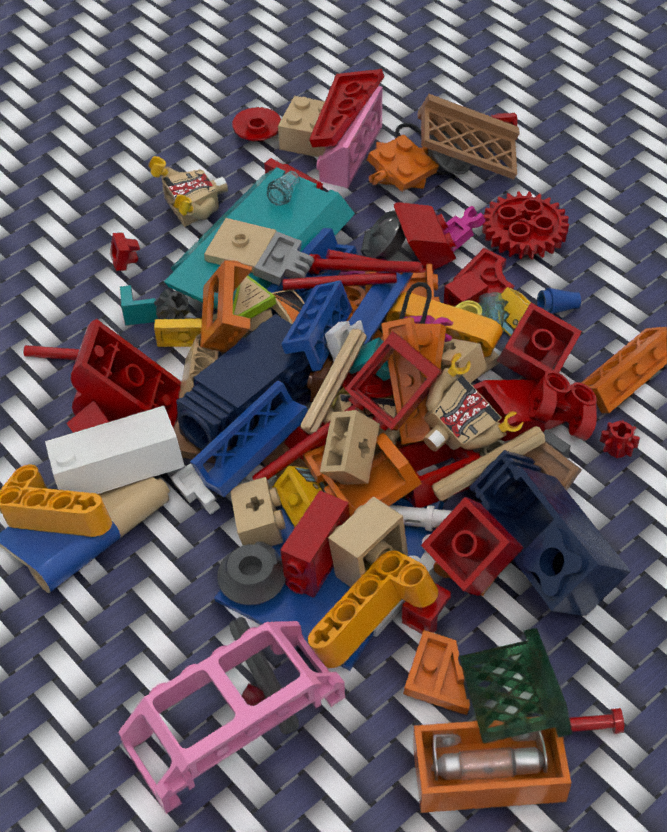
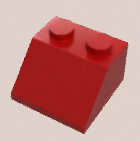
[393,202,457,270]

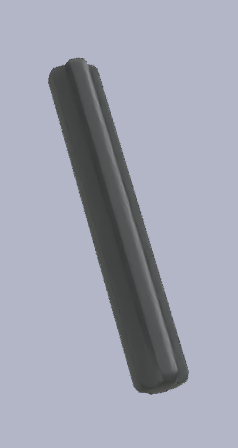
[229,617,299,734]

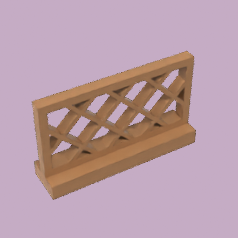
[418,94,520,179]

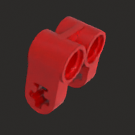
[529,370,597,441]

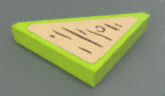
[233,276,276,319]

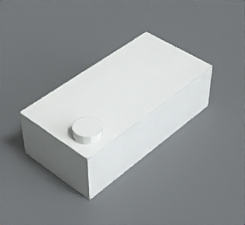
[45,406,185,494]

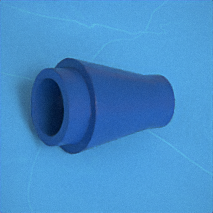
[537,287,581,314]

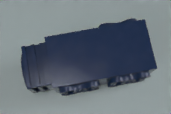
[176,314,316,459]
[469,450,631,616]

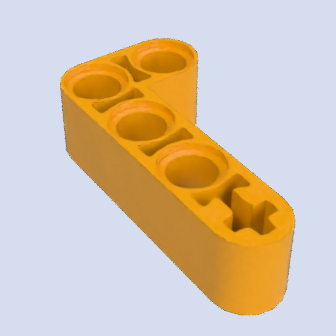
[387,292,503,357]
[0,464,112,537]
[308,550,438,668]

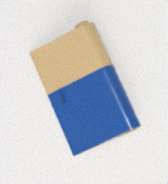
[0,477,170,593]

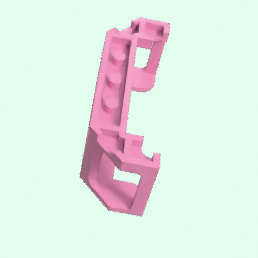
[118,621,345,814]

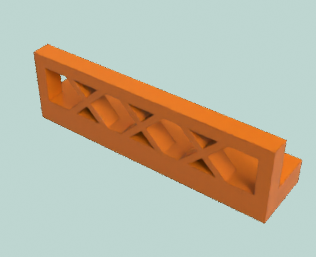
[381,317,432,445]
[581,327,667,413]

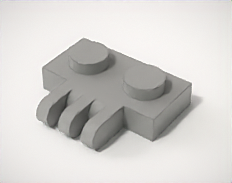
[253,231,314,285]

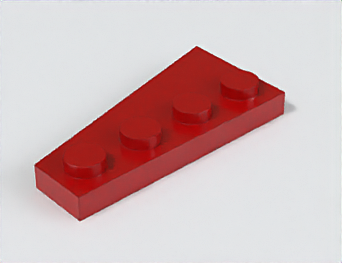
[309,69,385,148]

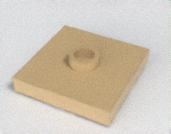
[204,218,277,273]

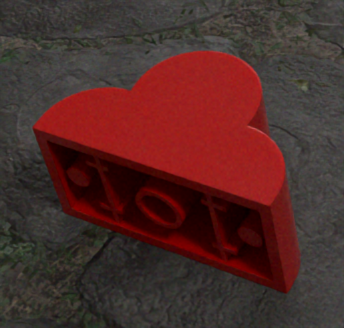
[70,319,182,429]

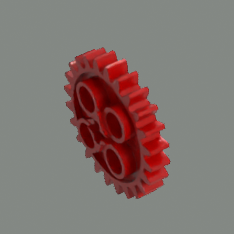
[482,191,569,259]

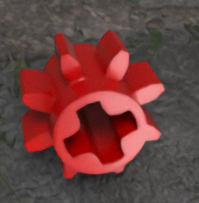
[600,420,640,459]

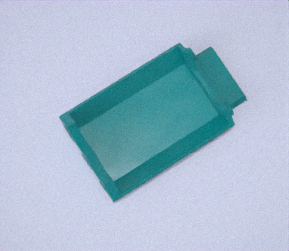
[164,168,355,310]

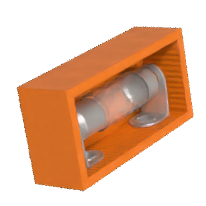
[413,715,571,813]

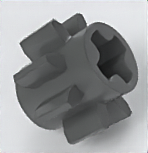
[154,289,191,319]

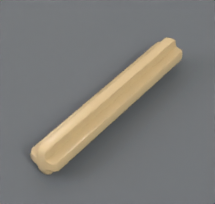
[300,329,367,434]
[432,426,545,501]

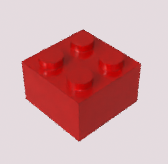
[497,302,582,383]
[421,497,524,596]

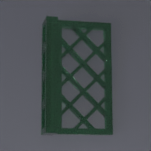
[459,628,572,743]

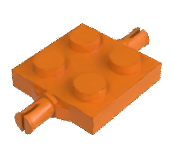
[367,134,439,192]

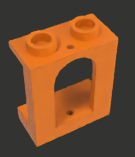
[200,260,252,353]

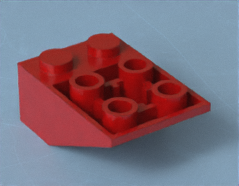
[472,380,565,441]

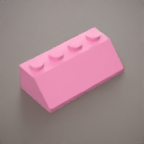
[316,86,383,188]

